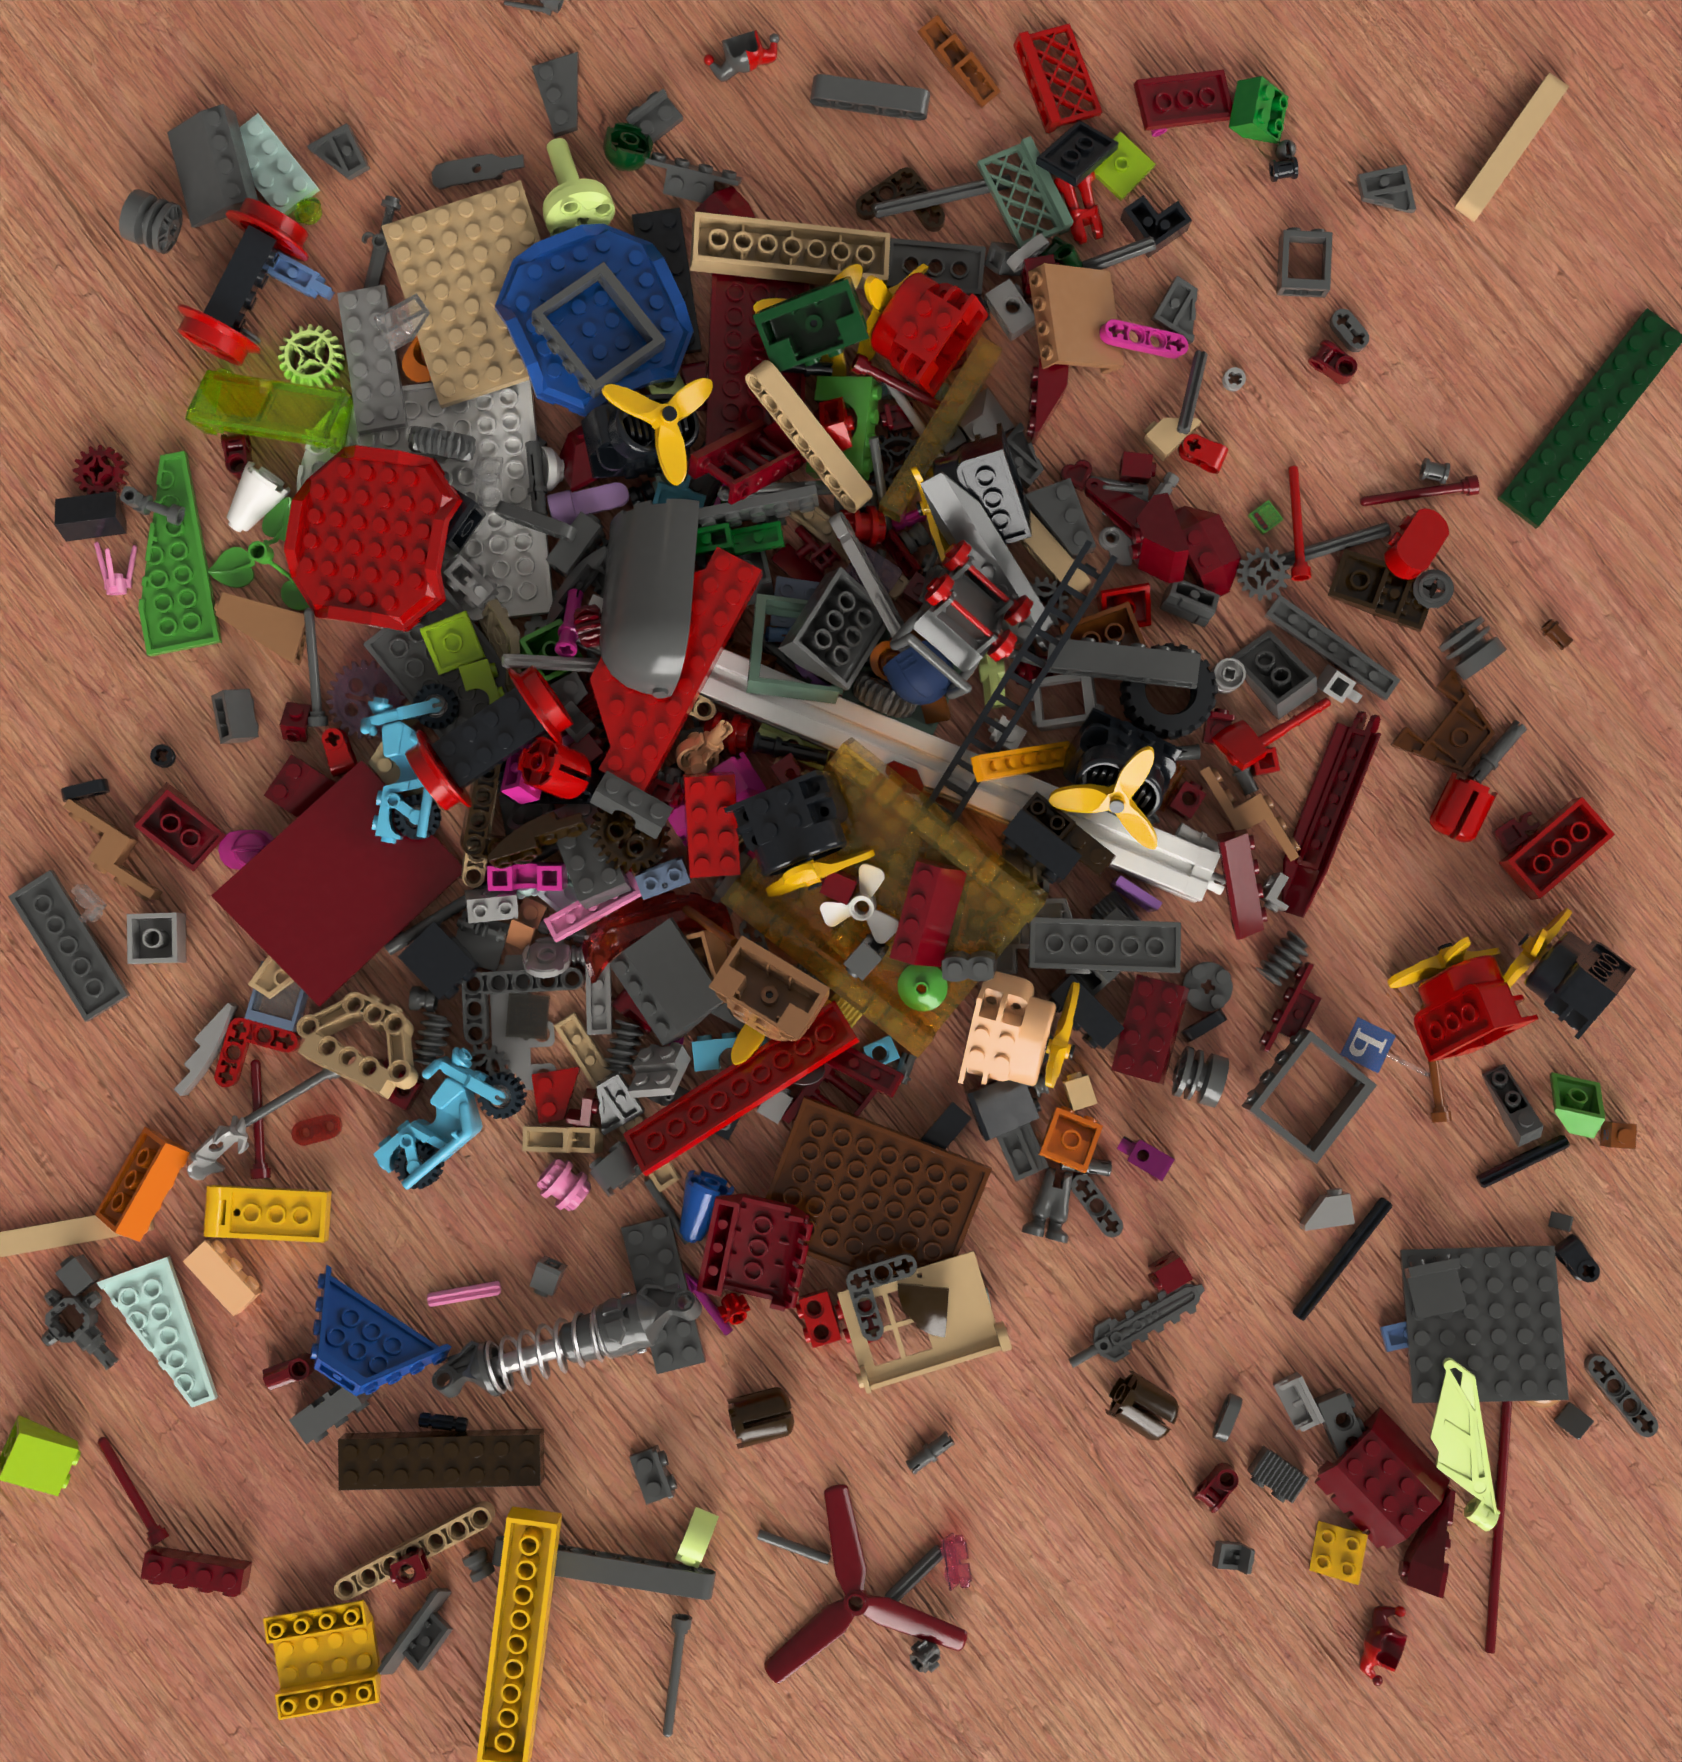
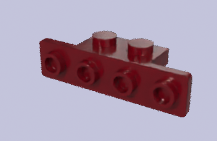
[1259,962,1322,1053]

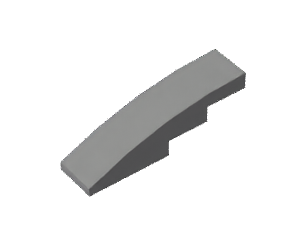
[174,1003,238,1096]

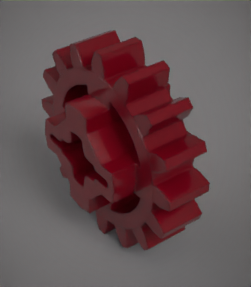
[72,445,129,495]

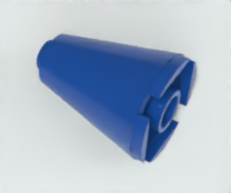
[679,1170,734,1243]

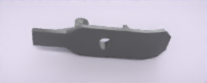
[432,154,525,190]

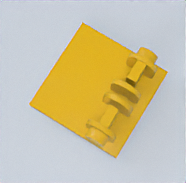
[1309,1521,1368,1585]

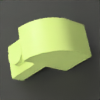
[675,1507,719,1569]

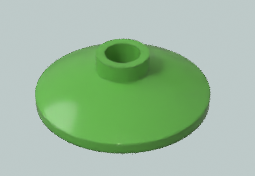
[898,964,948,1011]

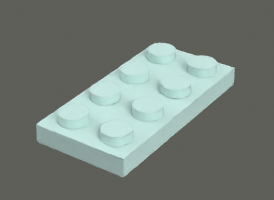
[239,113,320,216]

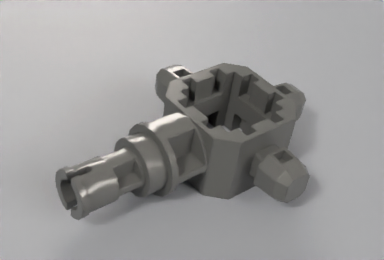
[41,1289,119,1370]

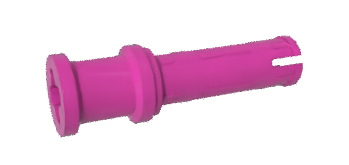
[555,589,584,657]

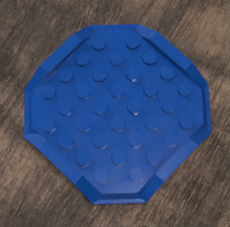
[495,224,694,417]

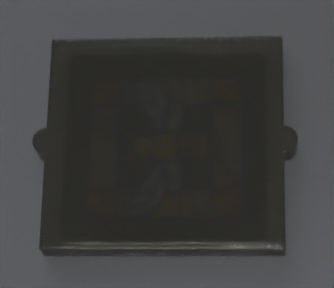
[505,992,550,1041]

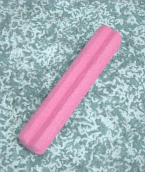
[427,1281,501,1307]

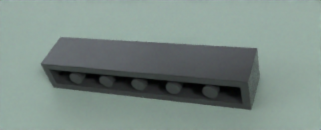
[1047,635,1201,689]

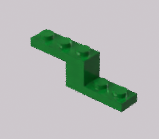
[695,521,785,557]

